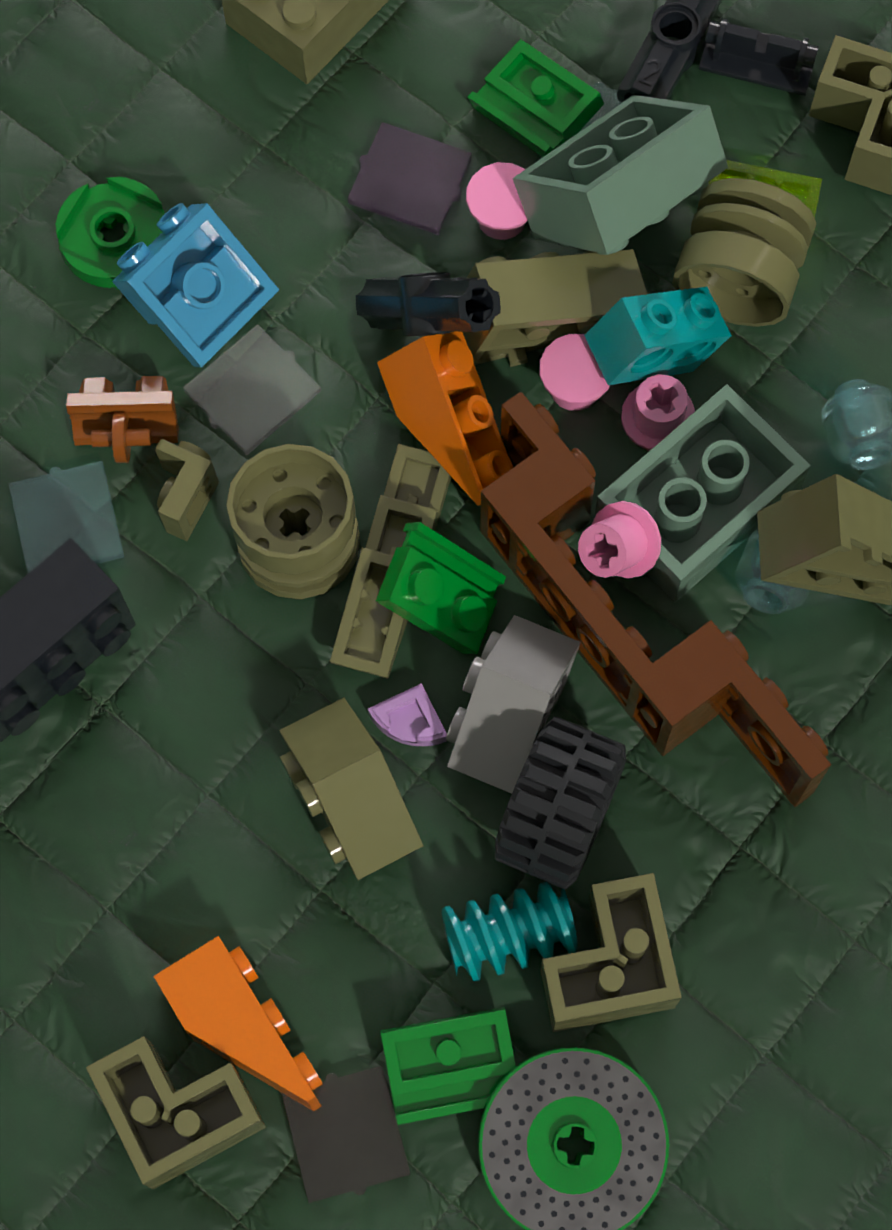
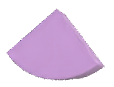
[367,683,447,746]

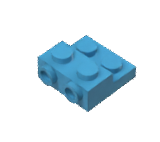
[112,203,279,367]

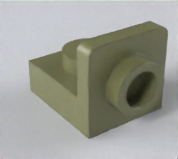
[155,439,219,541]

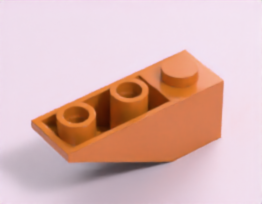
[377,331,513,506]
[153,936,323,1111]

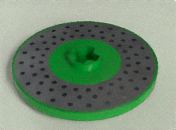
[478,1047,669,1230]

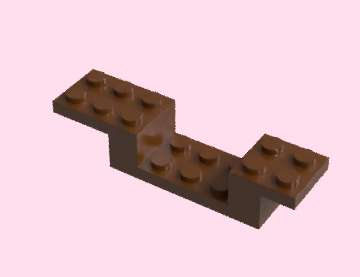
[480,392,831,807]

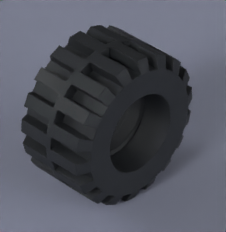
[495,717,626,890]

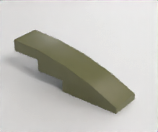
[330,444,451,679]

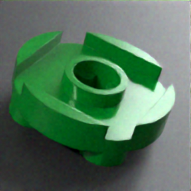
[56,177,165,290]

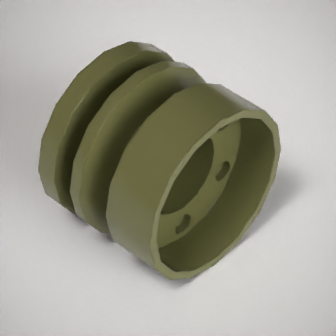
[672,178,816,327]
[226,444,360,599]

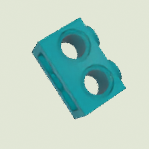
[584,287,732,385]

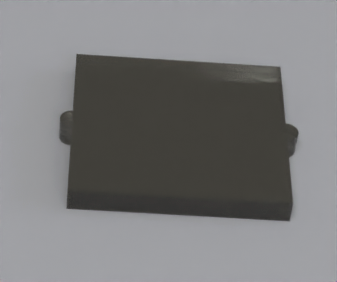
[282,1066,411,1203]

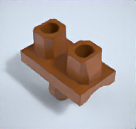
[66,376,179,463]

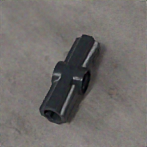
[617,0,722,103]
[356,272,501,336]

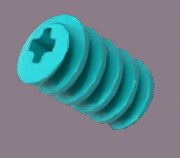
[441,882,578,981]

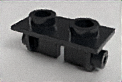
[699,18,819,96]

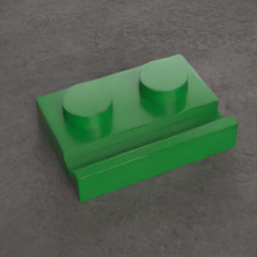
[468,39,604,157]
[376,522,506,654]
[381,1007,516,1125]

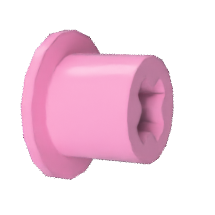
[466,162,528,240]
[540,334,610,411]
[621,374,695,451]
[578,501,661,579]

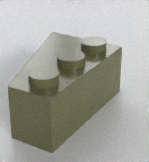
[757,474,892,606]

